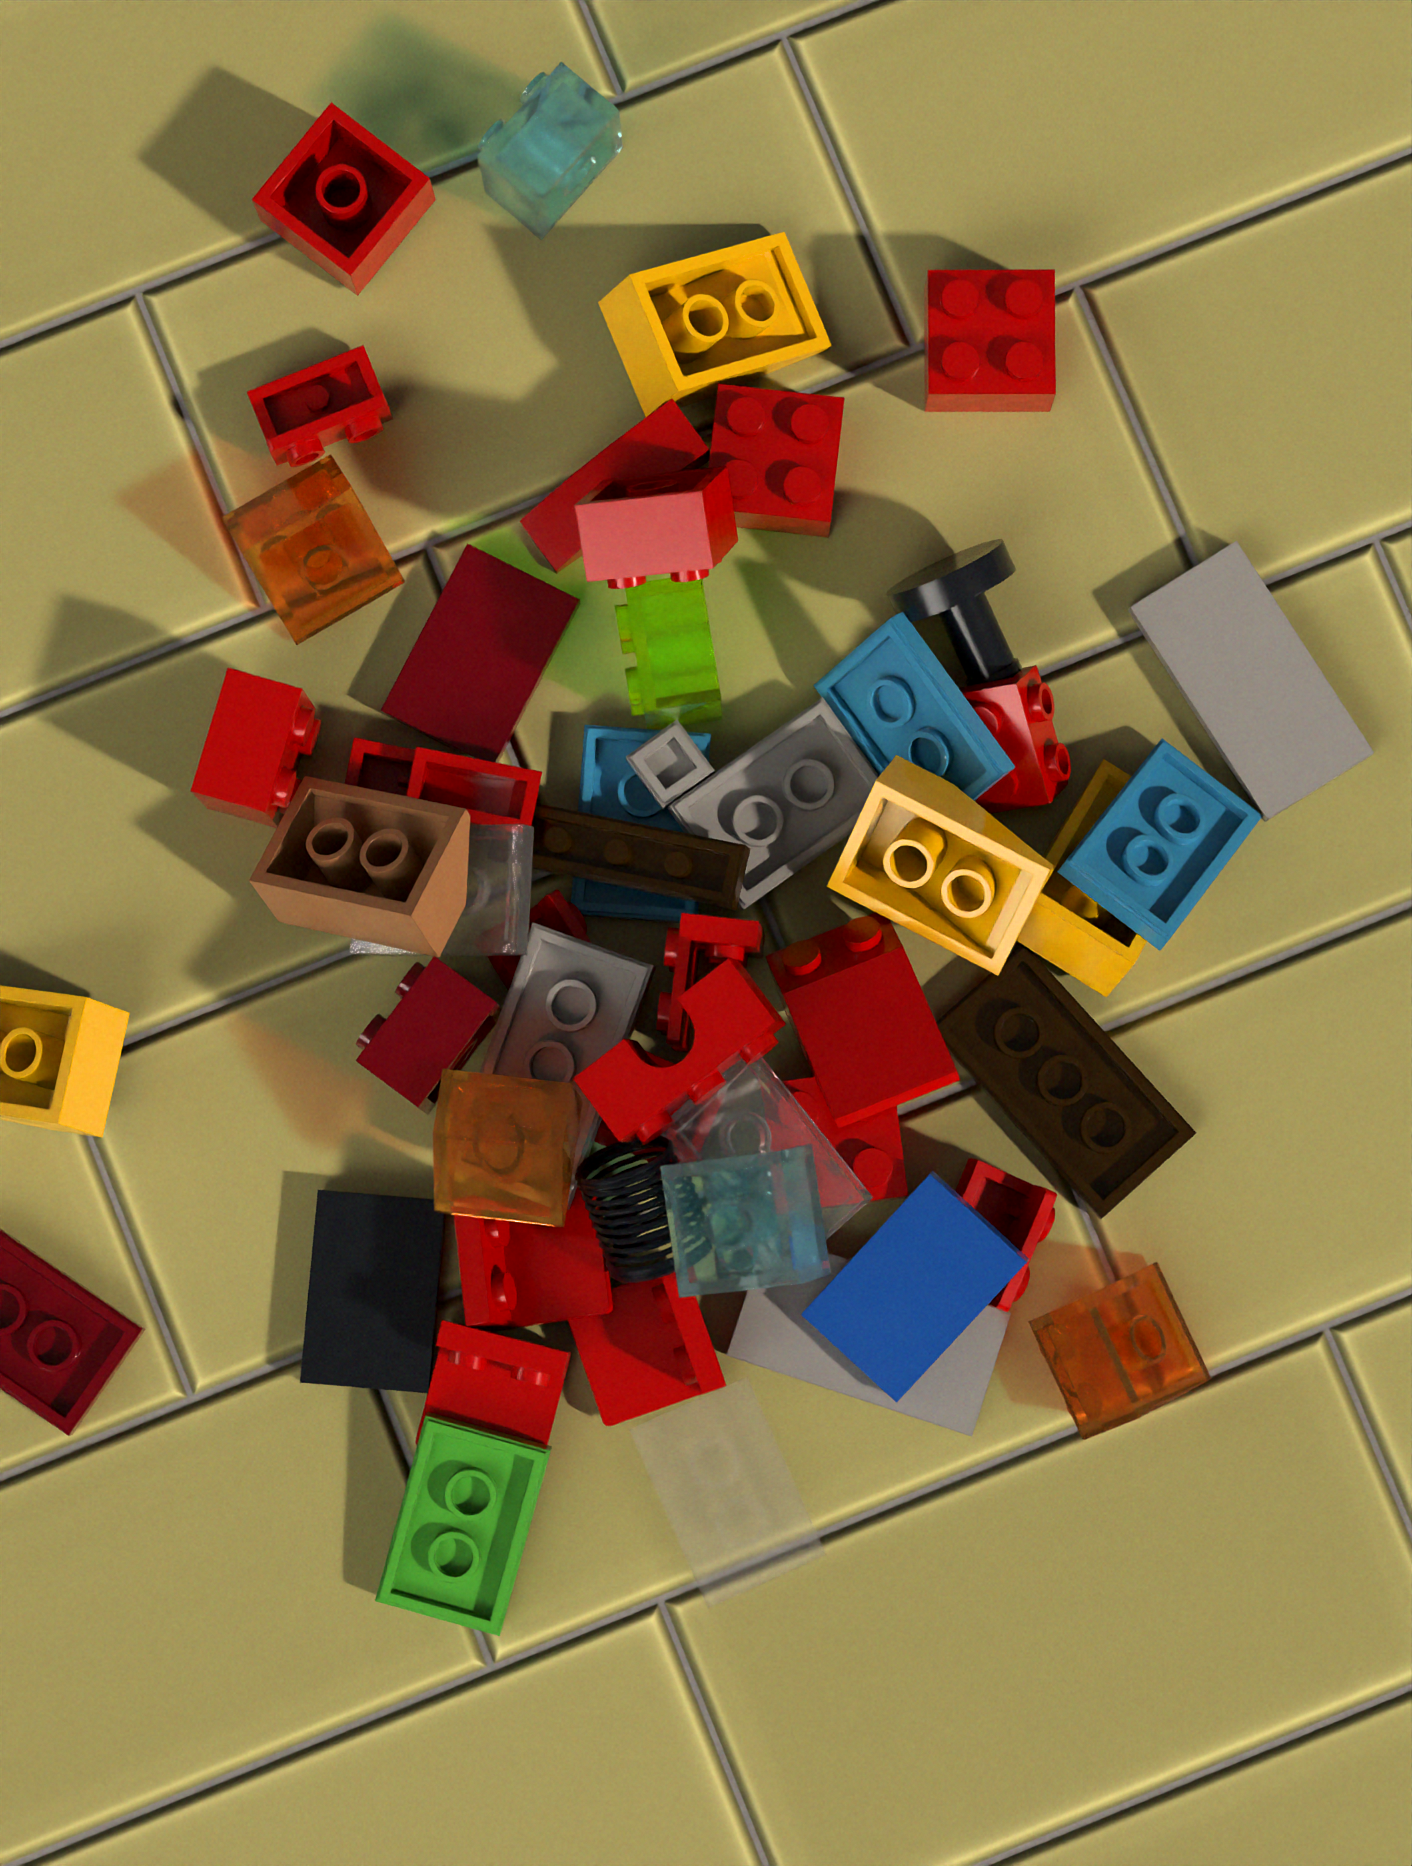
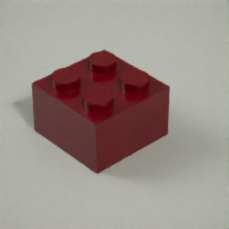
[355,956,502,1115]

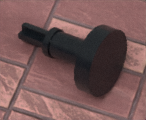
[887,539,1022,686]

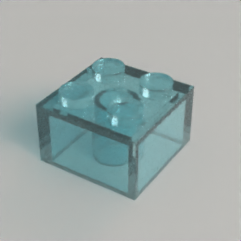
[477,62,623,240]
[660,1144,831,1298]

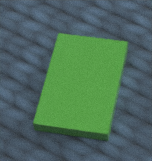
[375,1412,552,1636]

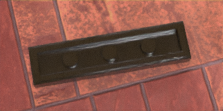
[490,803,751,911]

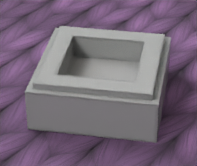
[626,720,715,811]

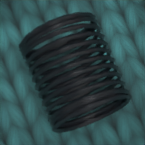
[575,1135,707,1283]

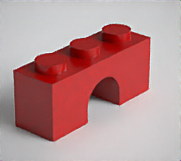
[573,958,786,1145]

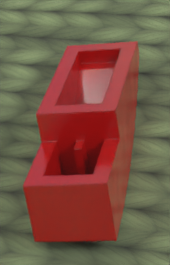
[520,398,710,574]
[344,737,542,836]

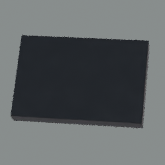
[300,1190,447,1393]

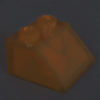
[221,454,405,645]
[433,1069,583,1227]
[1028,1262,1212,1440]

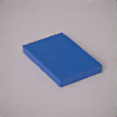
[801,1170,1029,1403]

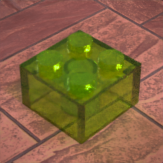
[615,578,722,730]

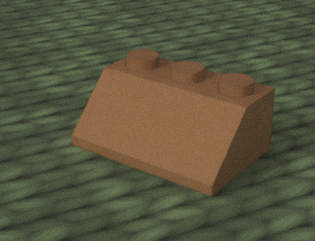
[249,776,470,958]

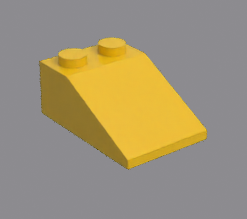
[598,232,832,417]
[827,755,1053,976]
[1016,759,1147,998]
[0,985,130,1138]

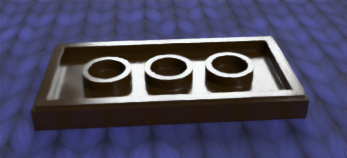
[936,945,1196,1219]

